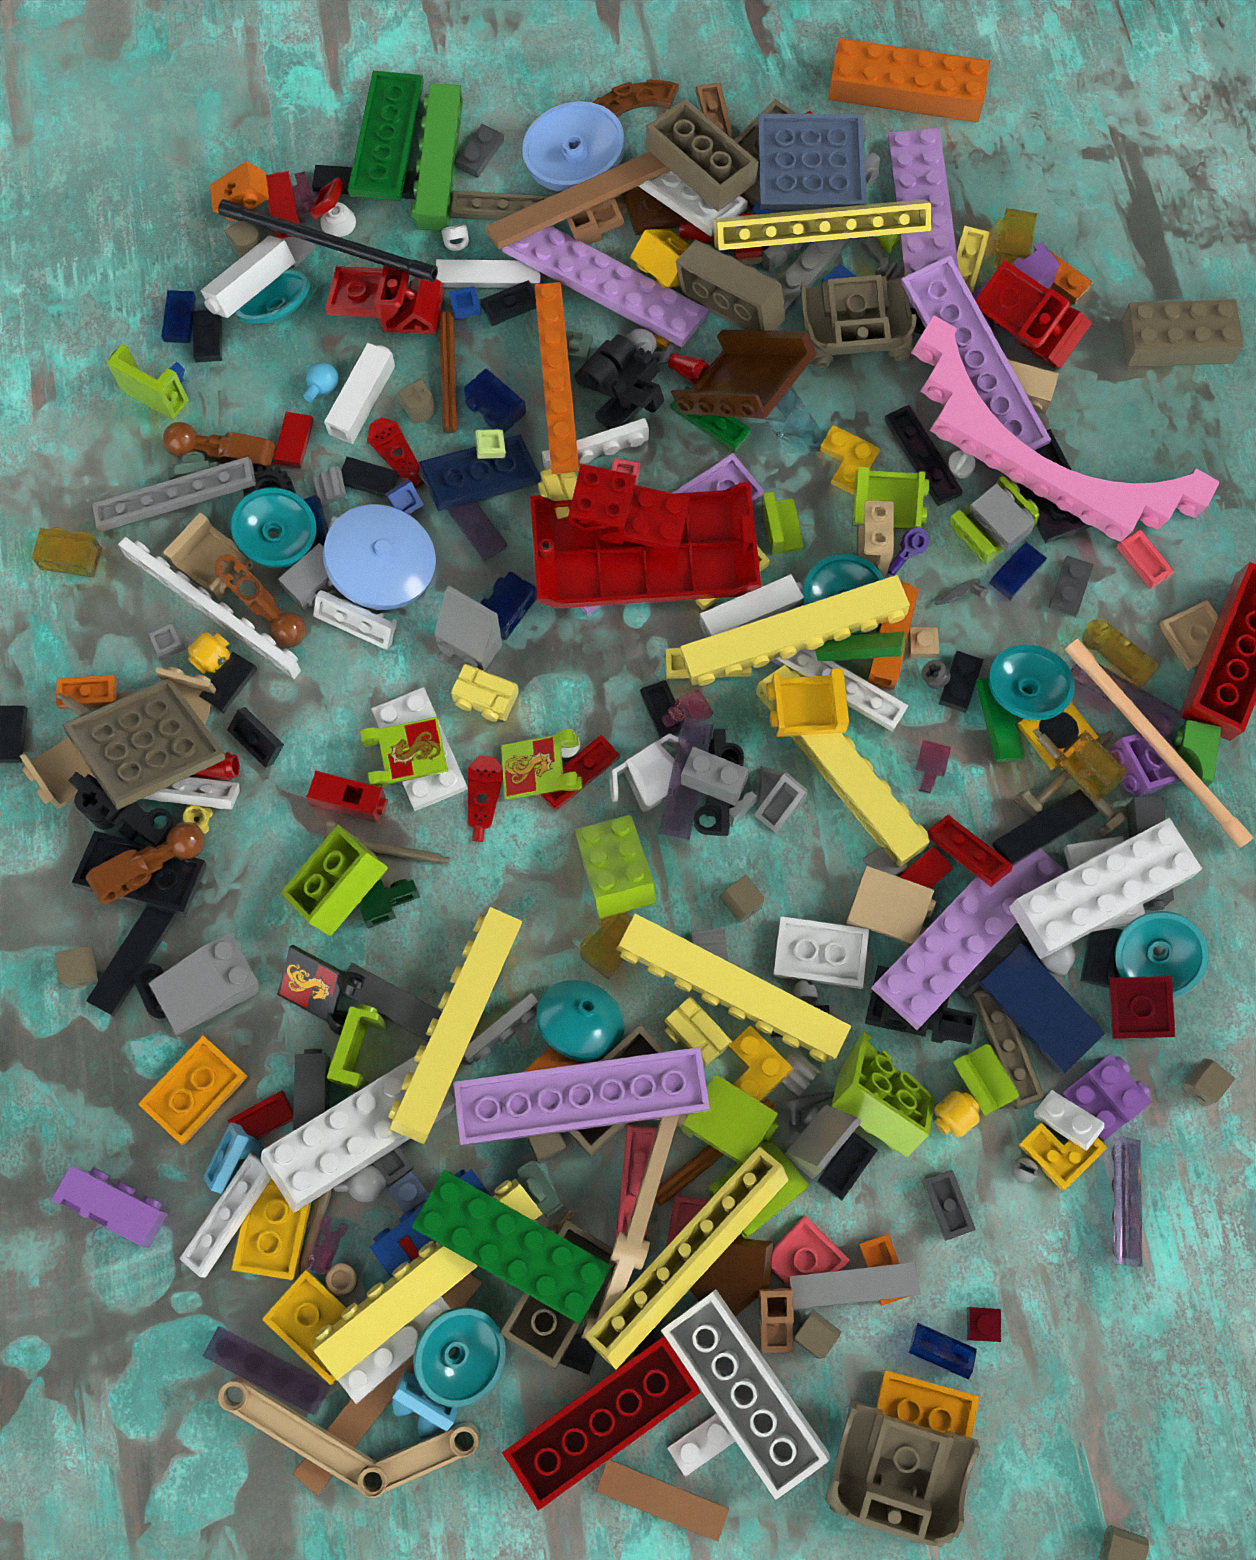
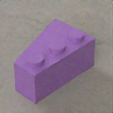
[971,241,1060,329]
[51,1165,168,1248]

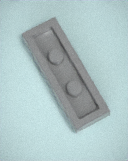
[464,993,539,1065]

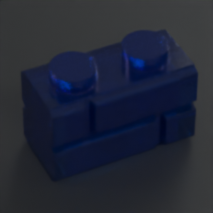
[464,368,526,433]
[480,571,537,640]

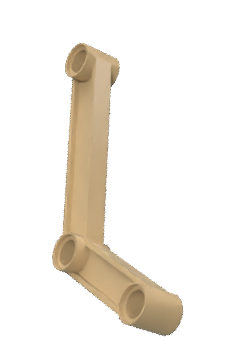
[581,1114,688,1340]
[218,1377,480,1498]

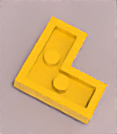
[819,425,881,495]
[729,1025,794,1102]
[1018,1123,1108,1191]

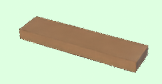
[596,1459,729,1542]

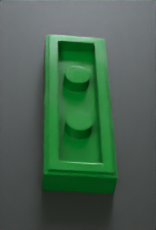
[671,386,752,453]
[816,631,906,661]
[976,679,1024,762]

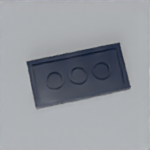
[419,434,541,511]
[978,943,1105,1075]

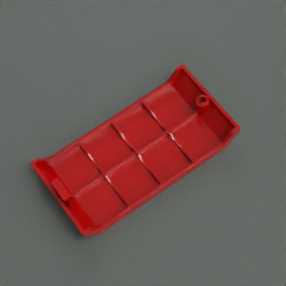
[530,482,761,608]

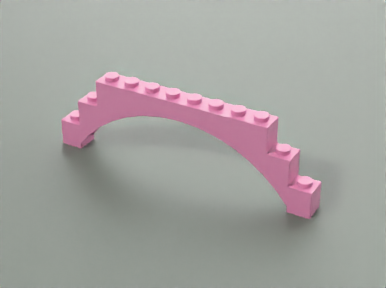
[911,315,1220,542]

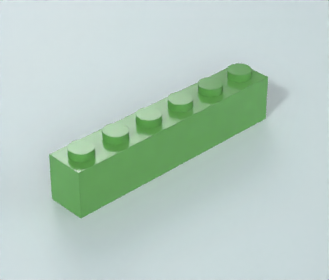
[411,83,463,231]

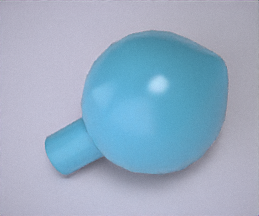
[303,362,339,402]

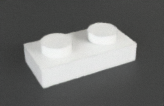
[1034,1090,1104,1151]
[667,1413,736,1477]

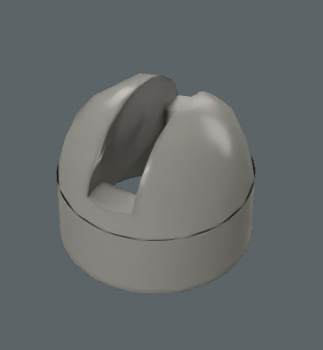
[793,980,818,1004]
[1012,1157,1038,1183]

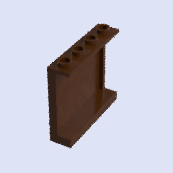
[671,329,817,419]

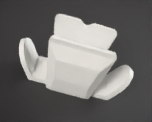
[609,733,693,813]

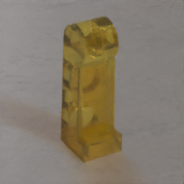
[1082,619,1160,694]

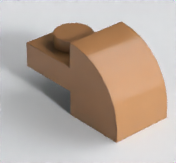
[567,198,625,244]
[758,1288,794,1353]

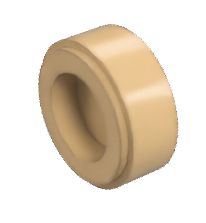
[325,1263,358,1296]

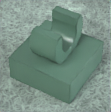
[566,329,593,363]

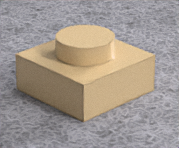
[908,627,939,658]

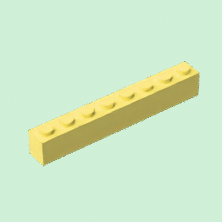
[713,199,931,250]
[681,575,910,686]
[756,665,930,867]
[388,907,523,1144]
[616,913,851,1062]
[584,1147,788,1370]
[312,1178,543,1380]

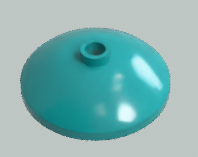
[235,270,310,325]
[231,488,317,568]
[803,554,884,635]
[988,645,1075,720]
[1115,911,1209,998]
[536,980,625,1062]
[413,1307,506,1407]

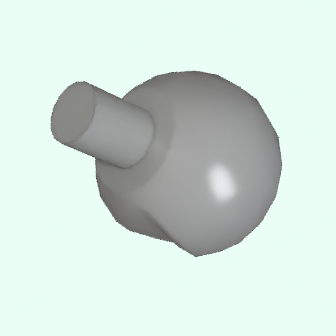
[626,329,657,354]
[1038,944,1075,975]
[334,1164,386,1202]

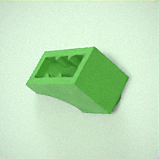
[1172,720,1222,787]

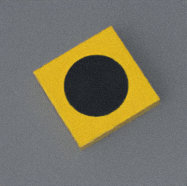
[1017,702,1099,770]

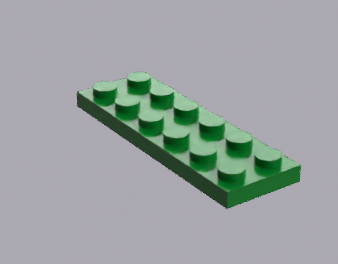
[348,70,424,201]
[411,1170,612,1324]

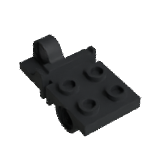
[574,334,664,413]
[694,729,744,836]
[68,772,175,847]
[865,965,977,1045]

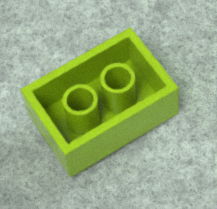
[574,814,657,919]
[280,824,388,937]

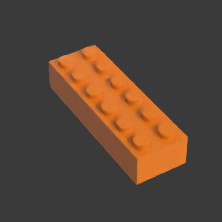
[828,38,990,122]

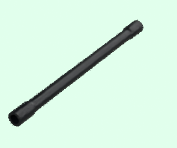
[218,199,438,282]

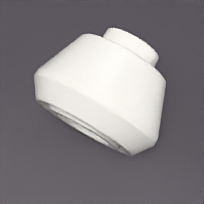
[320,202,356,237]

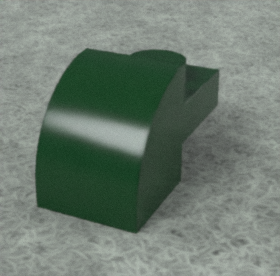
[361,879,420,929]

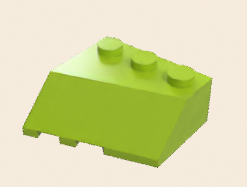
[831,1031,935,1157]

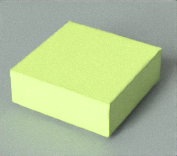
[475,430,506,459]

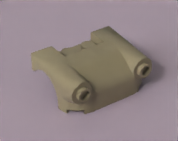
[800,272,916,368]
[825,1400,980,1547]

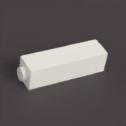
[200,235,296,318]
[324,343,395,444]
[699,574,804,638]

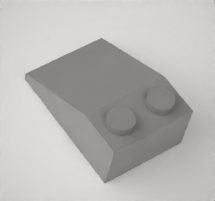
[435,585,502,671]
[148,932,259,1036]
[784,1105,862,1180]

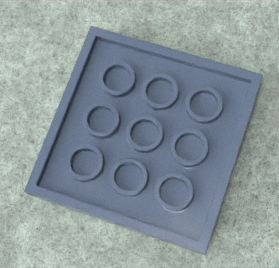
[757,114,867,210]

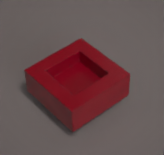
[967,1307,1001,1342]

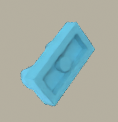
[203,1122,264,1194]
[392,1370,458,1437]

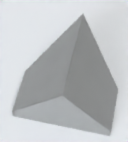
[754,766,808,833]

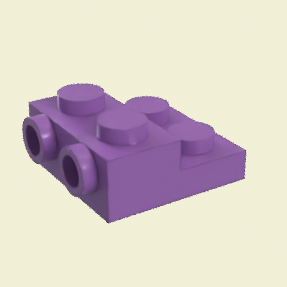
[1108,726,1182,797]
[1060,1054,1152,1142]

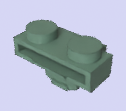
[168,451,219,480]
[516,1159,564,1218]

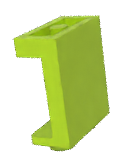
[107,343,189,420]
[852,467,929,530]
[950,475,1039,565]
[327,1004,387,1092]
[681,1074,779,1168]

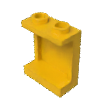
[767,668,849,737]

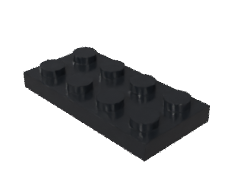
[1015,429,1093,544]
[71,831,207,917]

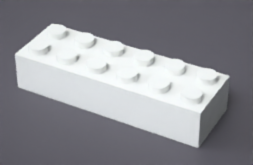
[1009,818,1202,959]
[261,1056,455,1213]
[661,1289,830,1500]

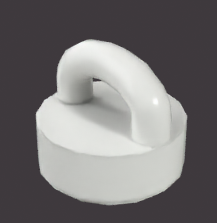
[441,224,469,251]
[947,450,976,479]

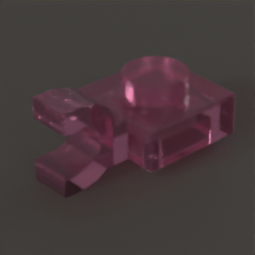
[293,171,314,223]
[661,690,714,728]
[915,740,951,794]
[309,1215,349,1276]

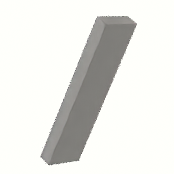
[789,1262,921,1309]

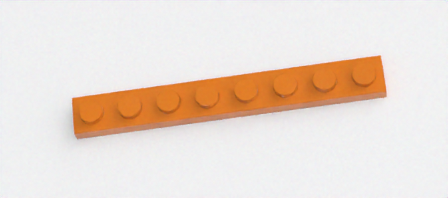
[534,282,579,474]

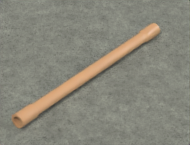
[1064,638,1253,848]

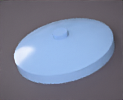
[522,101,626,192]
[323,504,436,610]

